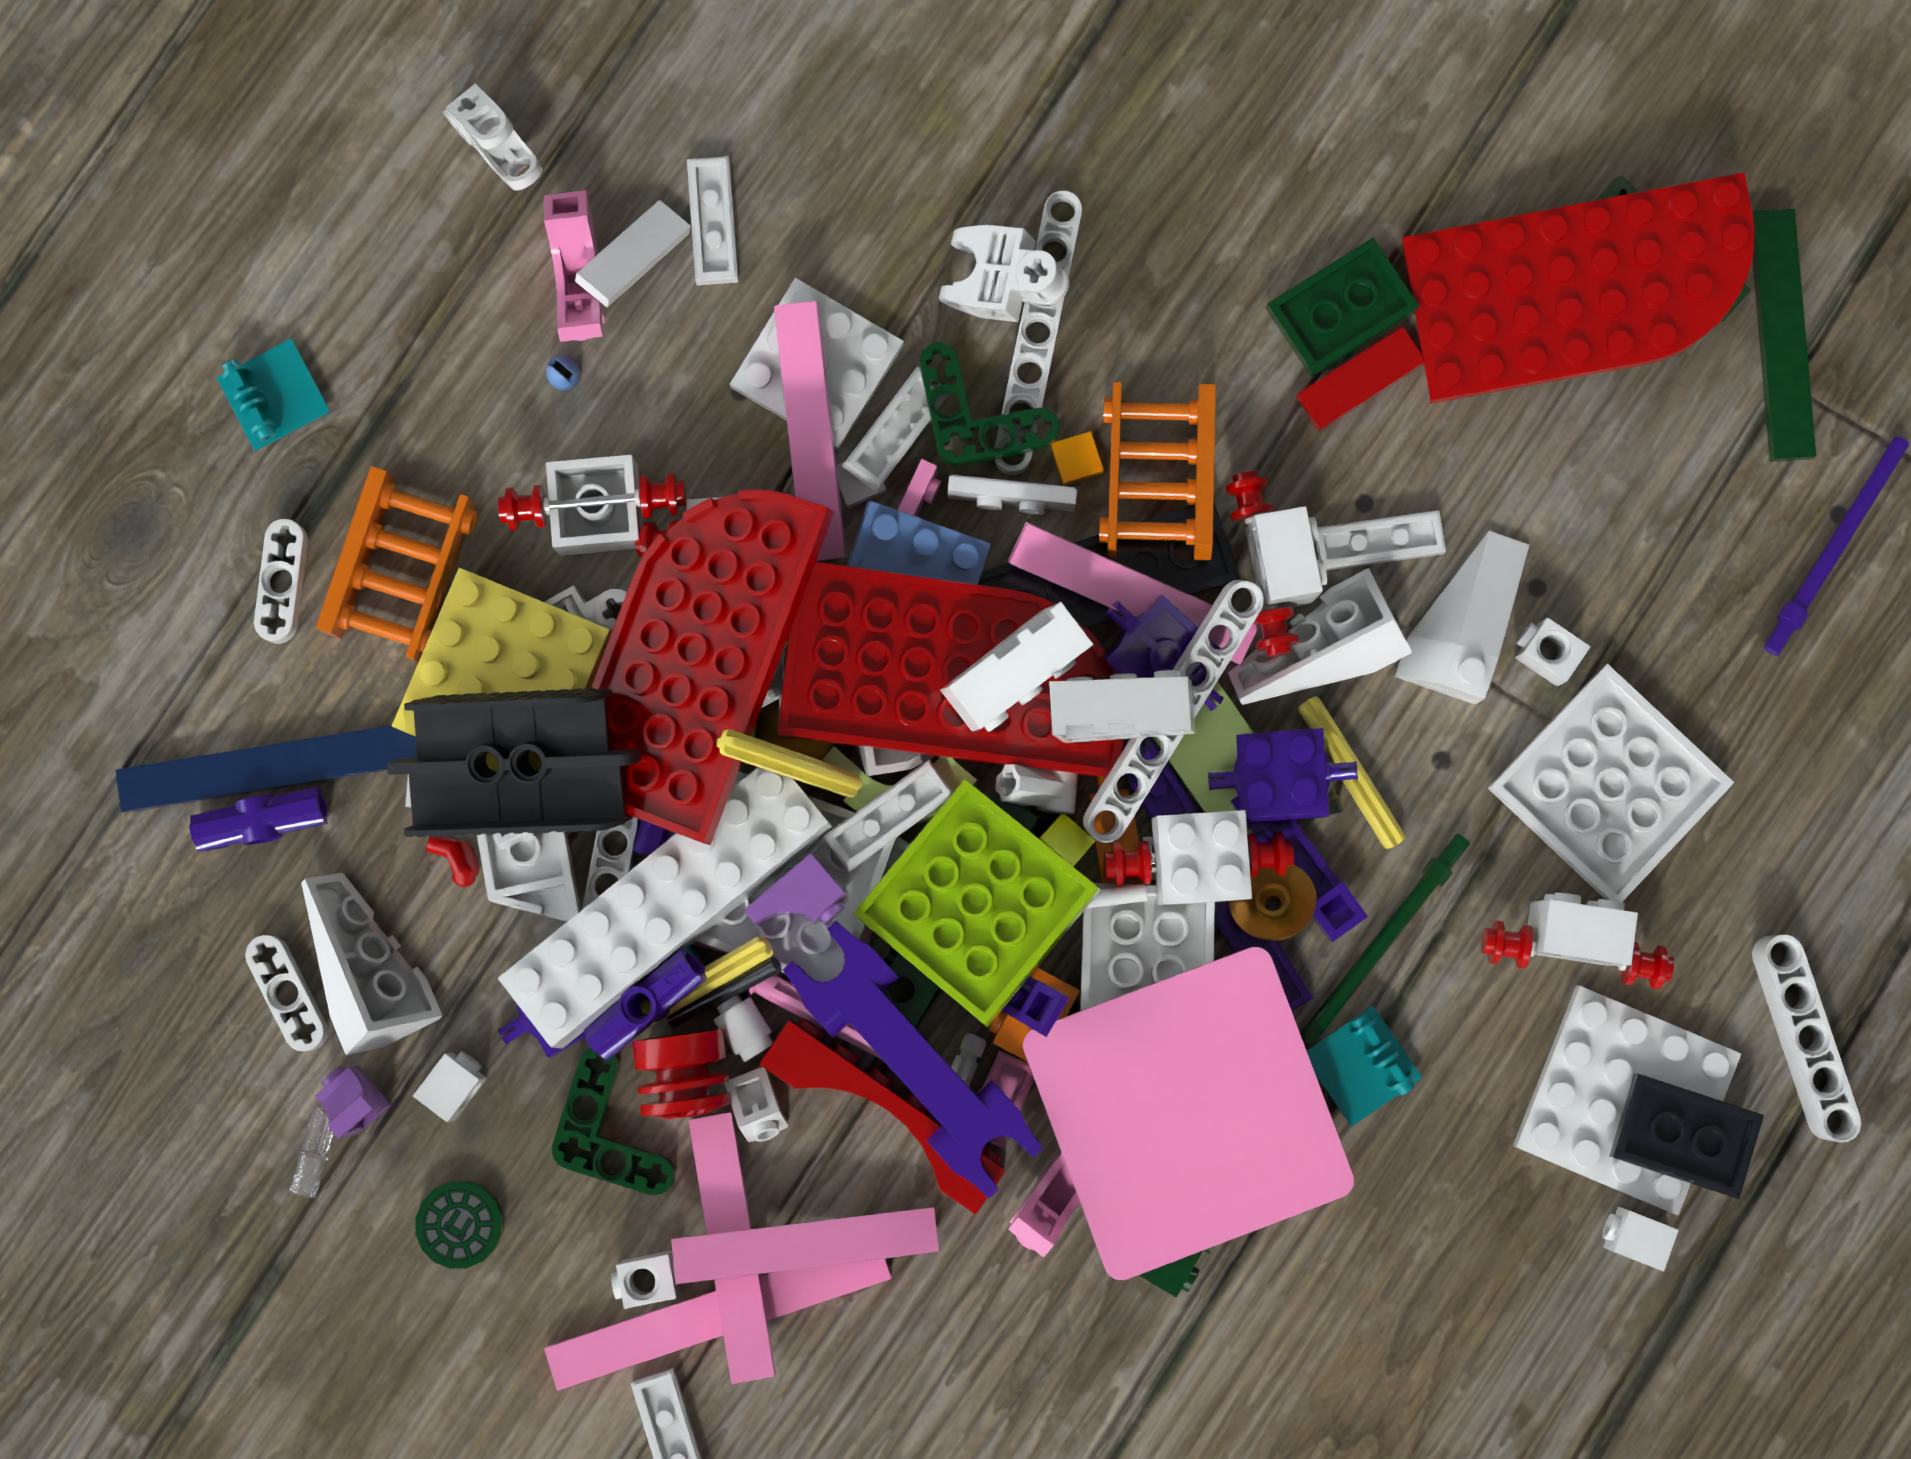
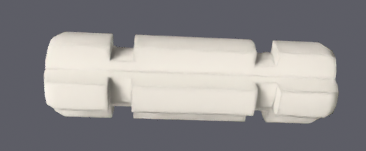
[951,1033,986,1087]

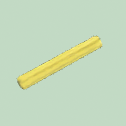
[1298,696,1406,849]
[716,729,863,798]
[640,936,774,1026]

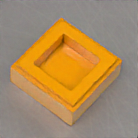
[1050,431,1104,486]

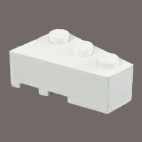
[940,602,1093,732]
[1049,670,1195,743]

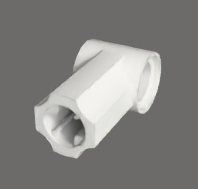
[995,764,1078,814]

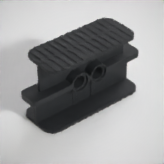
[387,688,641,837]

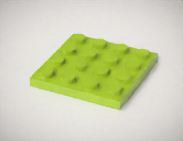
[853,779,1101,1027]

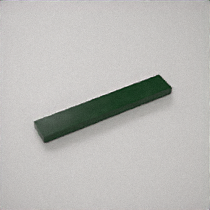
[1752,209,1816,462]

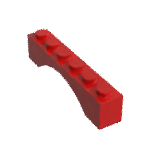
[759,1018,1005,1215]

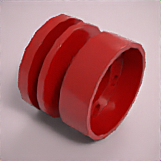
[632,1029,732,1119]

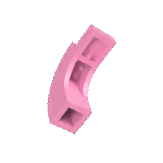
[544,190,605,342]
[1008,1150,1080,1257]

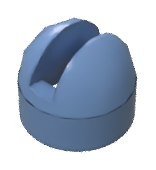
[546,355,581,391]

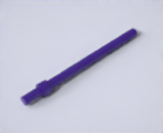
[1763,436,1909,656]

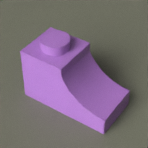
[743,853,848,927]
[315,1066,391,1139]

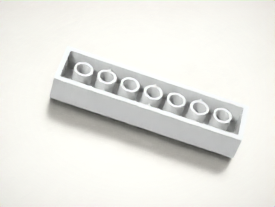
[498,767,834,1049]

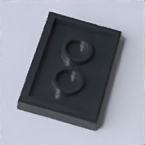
[1609,1073,1764,1199]

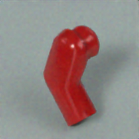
[426,835,479,887]

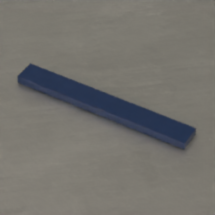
[115,725,417,813]

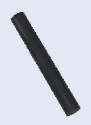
[666,956,782,1028]

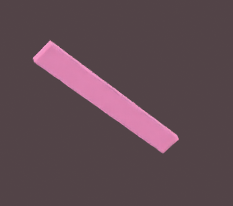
[544,1258,892,1391]

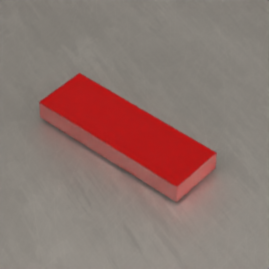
[1296,326,1425,432]

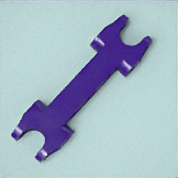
[782,921,1043,1198]

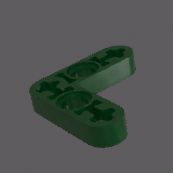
[920,343,1059,467]
[552,1048,676,1195]

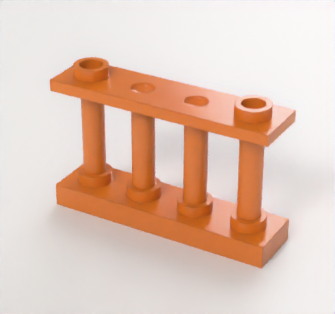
[1099,382,1216,560]
[315,466,478,663]

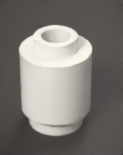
[714,994,773,1062]

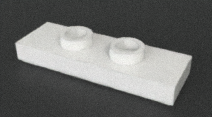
[842,366,949,492]
[948,475,1077,515]

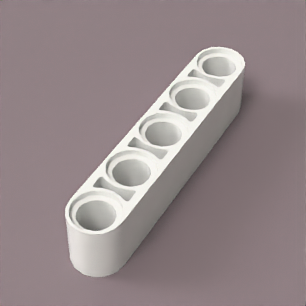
[1752,934,1861,1143]

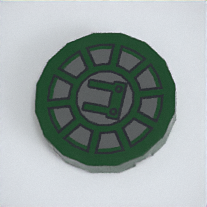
[415,1181,504,1269]

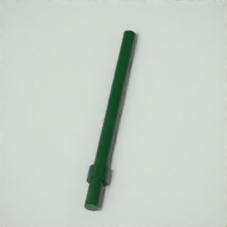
[1300,833,1470,1047]

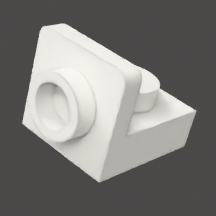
[724,1067,788,1142]

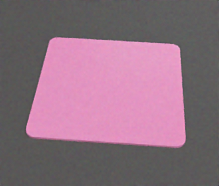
[1023,947,1354,1280]

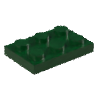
[1265,237,1420,377]

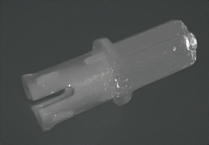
[289,1108,333,1198]

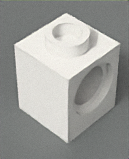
[1515,617,1591,686]
[413,1051,487,1122]
[1602,1207,1679,1272]
[611,1250,681,1309]

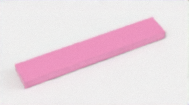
[774,301,847,561]
[1008,522,1259,665]
[688,1112,776,1385]
[671,1207,939,1284]

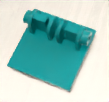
[216,338,330,452]
[1307,1006,1422,1127]

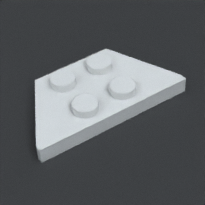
[477,831,581,922]

